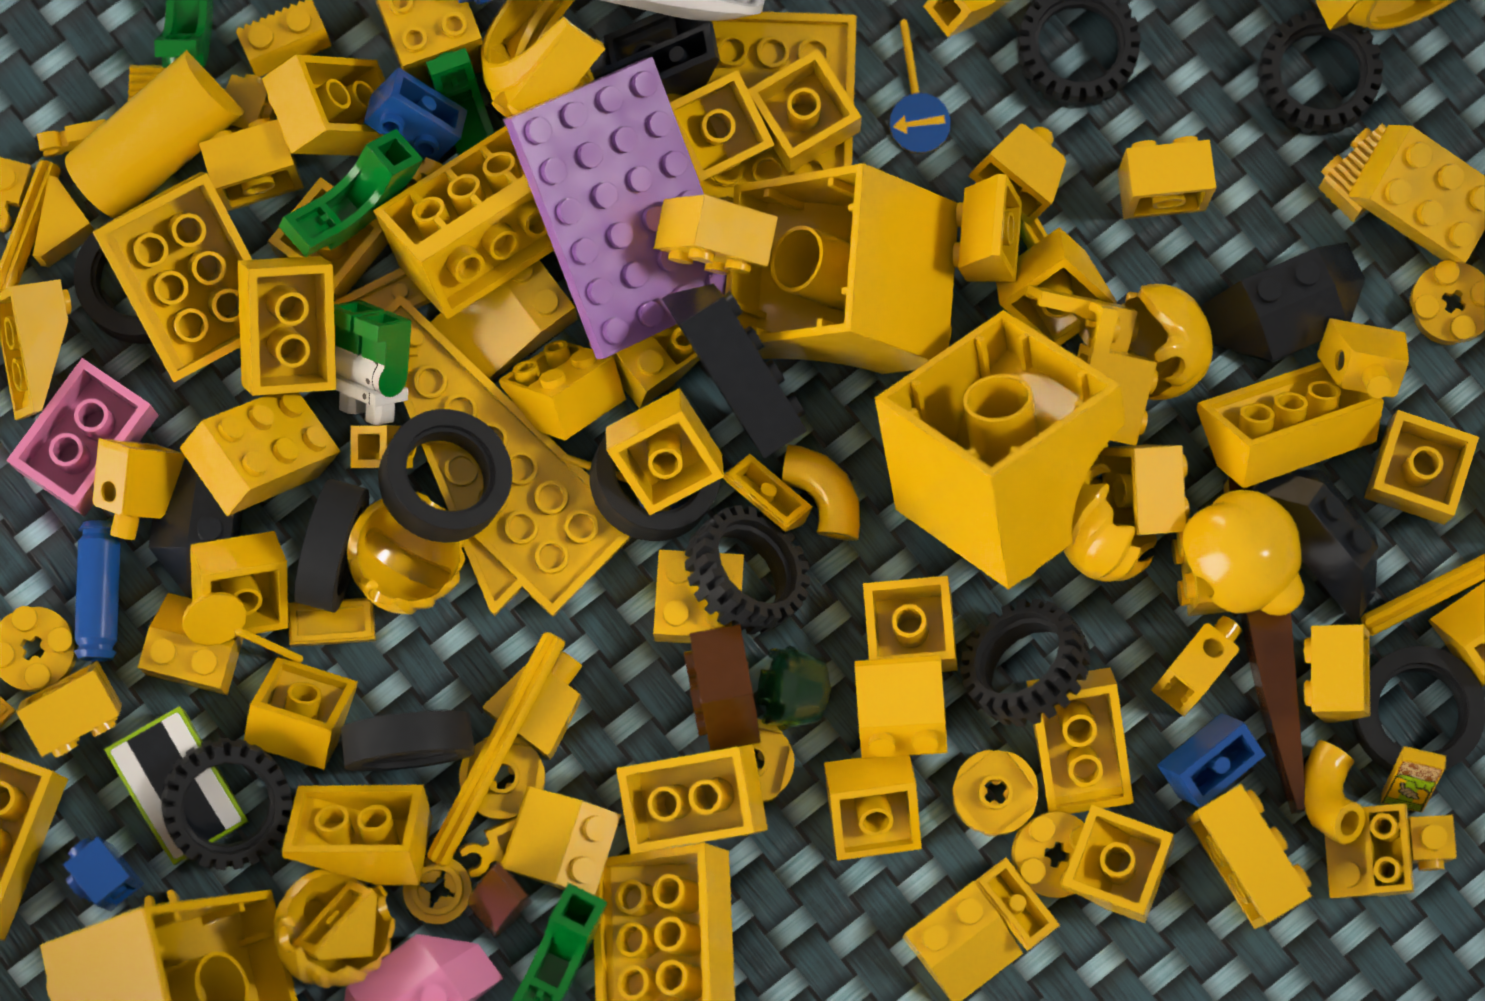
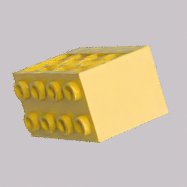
[375,0,483,89]
[373,126,554,320]

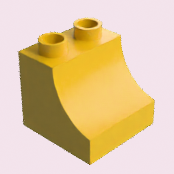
[725,163,958,374]
[875,310,1126,590]
[40,890,297,1001]

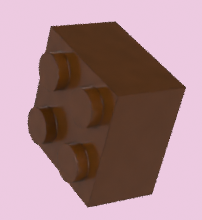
[684,624,761,752]

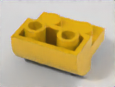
[1324,803,1414,899]

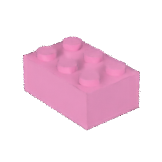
[6,358,158,517]

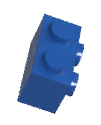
[364,67,467,162]
[1157,713,1266,808]
[63,837,144,912]

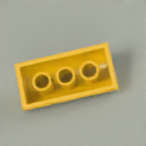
[65,50,245,218]

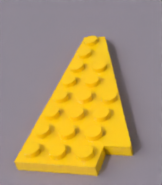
[384,294,631,617]

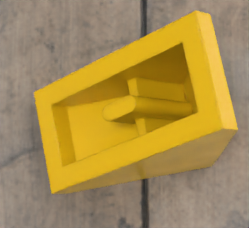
[33,176,94,267]
[292,881,378,960]

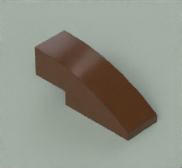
[467,862,532,939]

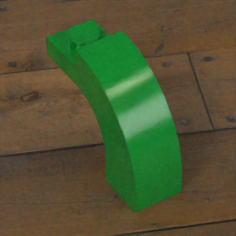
[154,0,213,68]
[426,48,495,156]
[279,129,423,257]
[512,882,607,1001]

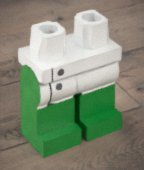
[334,300,412,425]

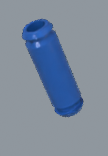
[74,520,121,662]

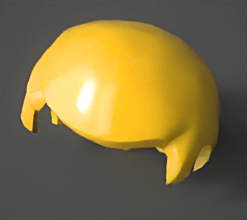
[1121,284,1213,400]
[1063,463,1157,582]
[347,492,465,615]
[274,869,395,988]

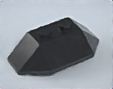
[590,13,720,96]
[1199,242,1365,363]
[148,451,243,598]
[1248,469,1378,621]

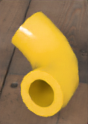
[782,444,860,541]
[1304,740,1365,844]

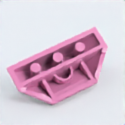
[344,934,504,1001]

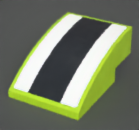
[104,706,249,865]

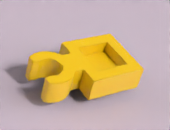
[37,119,106,157]
[0,157,34,233]
[459,817,517,877]

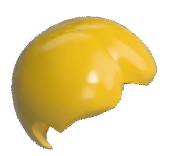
[1182,490,1304,616]

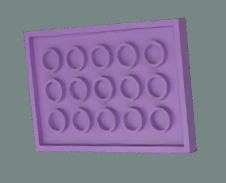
[504,57,727,359]

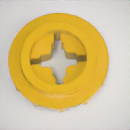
[403,857,472,924]

